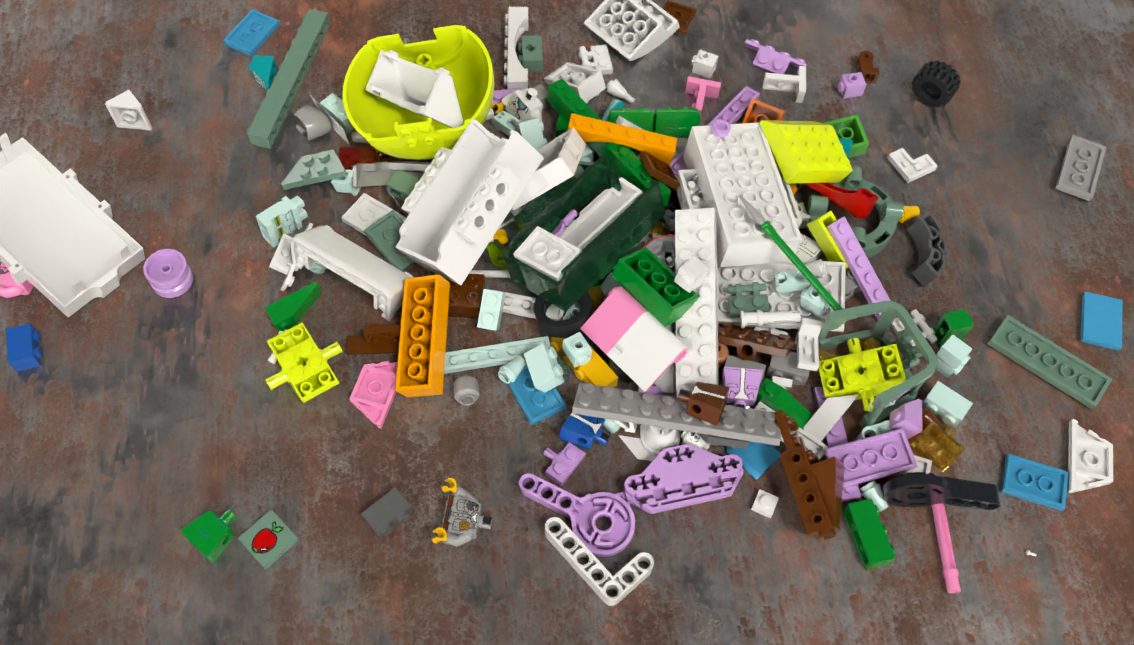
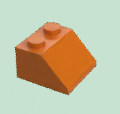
[742,98,786,123]

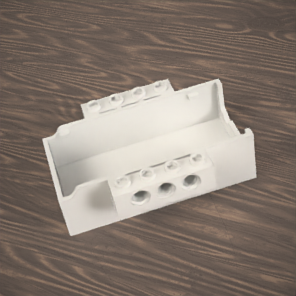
[395,119,544,285]
[676,123,802,267]

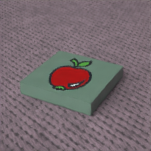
[237,509,299,570]

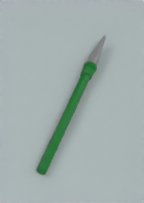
[739,195,843,311]

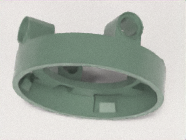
[806,166,904,258]

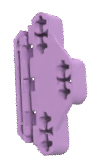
[623,444,744,514]

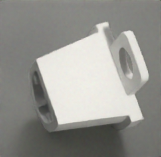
[640,425,681,455]

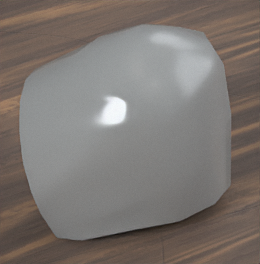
[294,105,331,141]

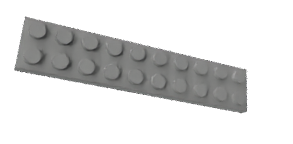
[572,383,781,446]

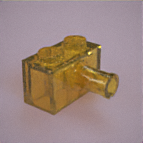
[911,421,965,472]

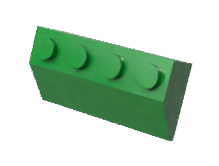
[613,247,700,327]

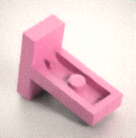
[685,76,721,115]

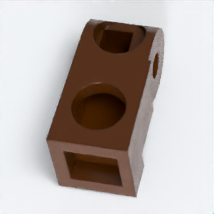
[856,51,879,83]

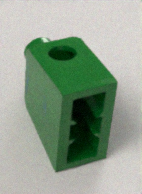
[180,509,237,564]

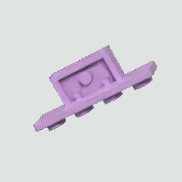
[745,39,807,74]

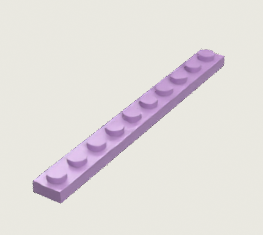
[664,86,760,190]

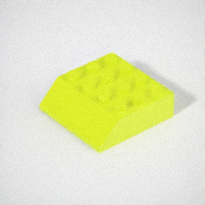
[759,120,853,184]

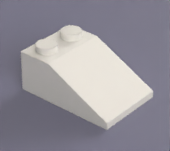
[544,62,606,104]

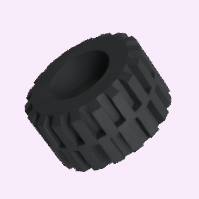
[912,60,961,107]

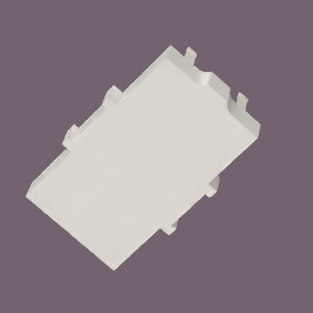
[0,133,145,318]

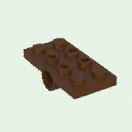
[718,322,796,360]

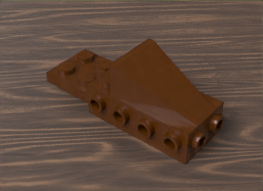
[774,410,845,539]

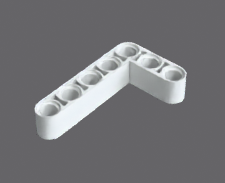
[545,517,654,606]

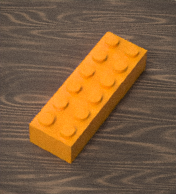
[395,275,450,398]

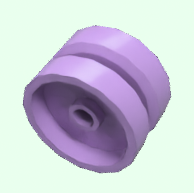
[143,249,194,298]

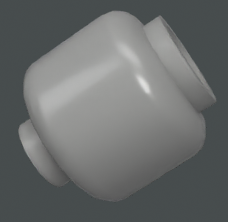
[453,375,480,406]

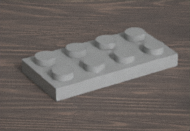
[1055,135,1107,201]

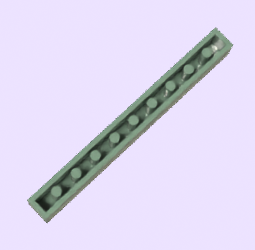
[247,9,331,149]

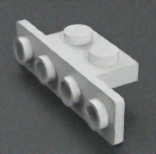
[269,223,313,291]

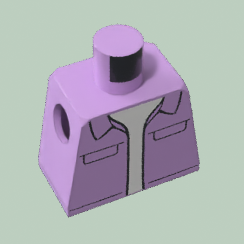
[722,366,763,408]

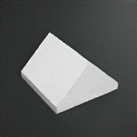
[105,90,152,130]

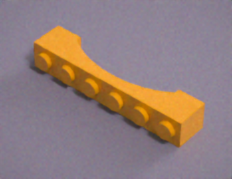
[567,113,677,165]

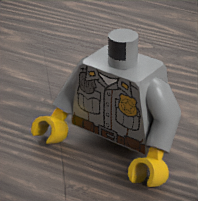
[432,478,493,546]

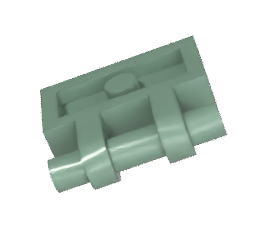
[728,282,769,317]

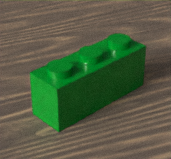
[843,499,895,570]

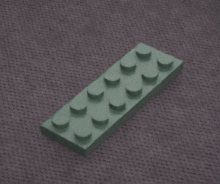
[988,315,1112,410]

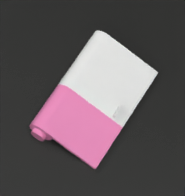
[580,286,689,392]

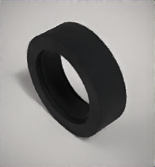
[534,283,594,338]

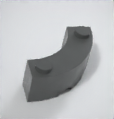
[907,211,948,287]

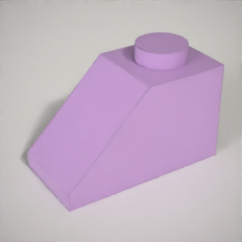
[890,399,923,440]

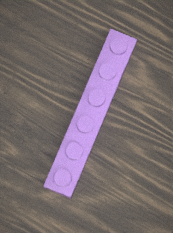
[827,216,891,320]
[813,387,861,502]

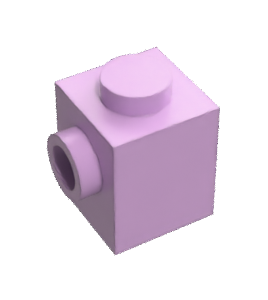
[837,72,867,99]

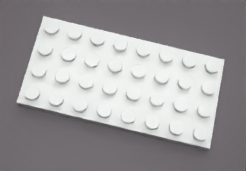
[717,260,846,332]

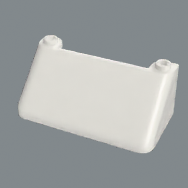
[365,50,464,128]
[290,225,413,321]

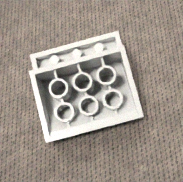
[584,0,680,61]

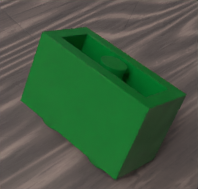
[934,309,974,349]

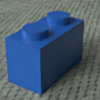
[6,323,43,372]

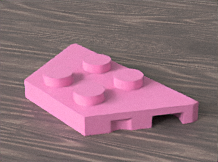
[349,361,398,429]

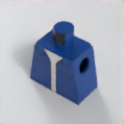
[559,413,611,449]

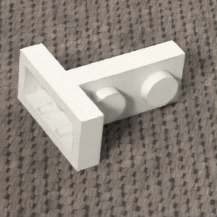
[762,66,806,103]
[793,318,822,371]

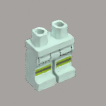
[256,195,308,248]

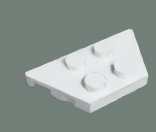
[1068,419,1113,493]

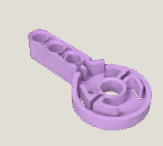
[519,473,635,557]

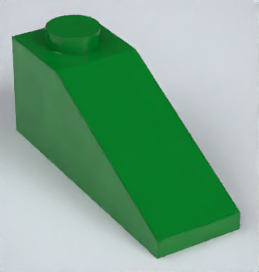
[265,281,322,333]
[754,378,813,430]

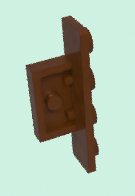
[346,323,401,355]

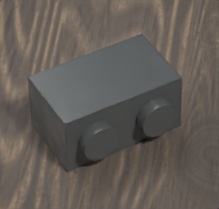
[361,488,413,539]

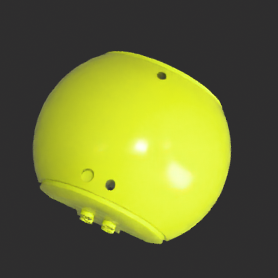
[343,25,494,160]

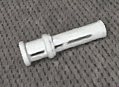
[740,310,801,328]

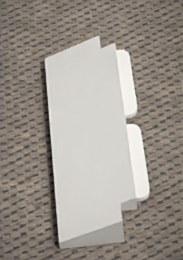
[559,177,643,250]

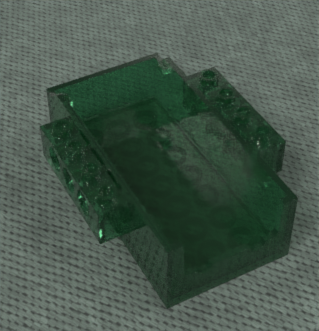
[502,156,665,312]

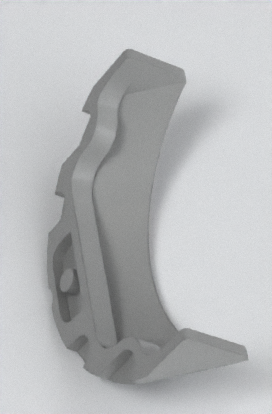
[353,161,431,187]

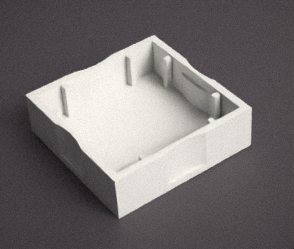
[512,127,586,210]

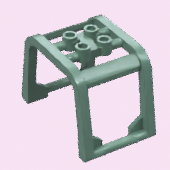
[818,300,938,430]

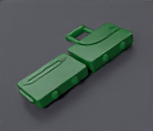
[607,106,701,152]

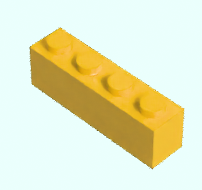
[550,337,618,388]

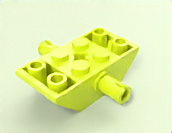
[265,322,343,403]
[818,338,906,412]

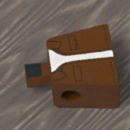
[678,382,730,426]

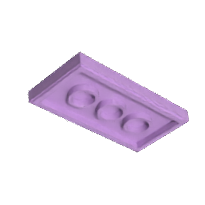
[824,428,918,488]

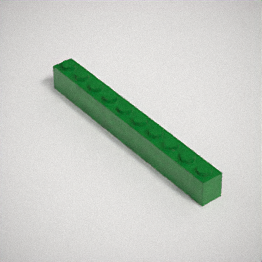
[547,79,671,213]

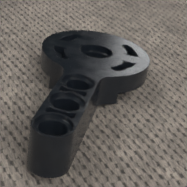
[883,472,1000,510]

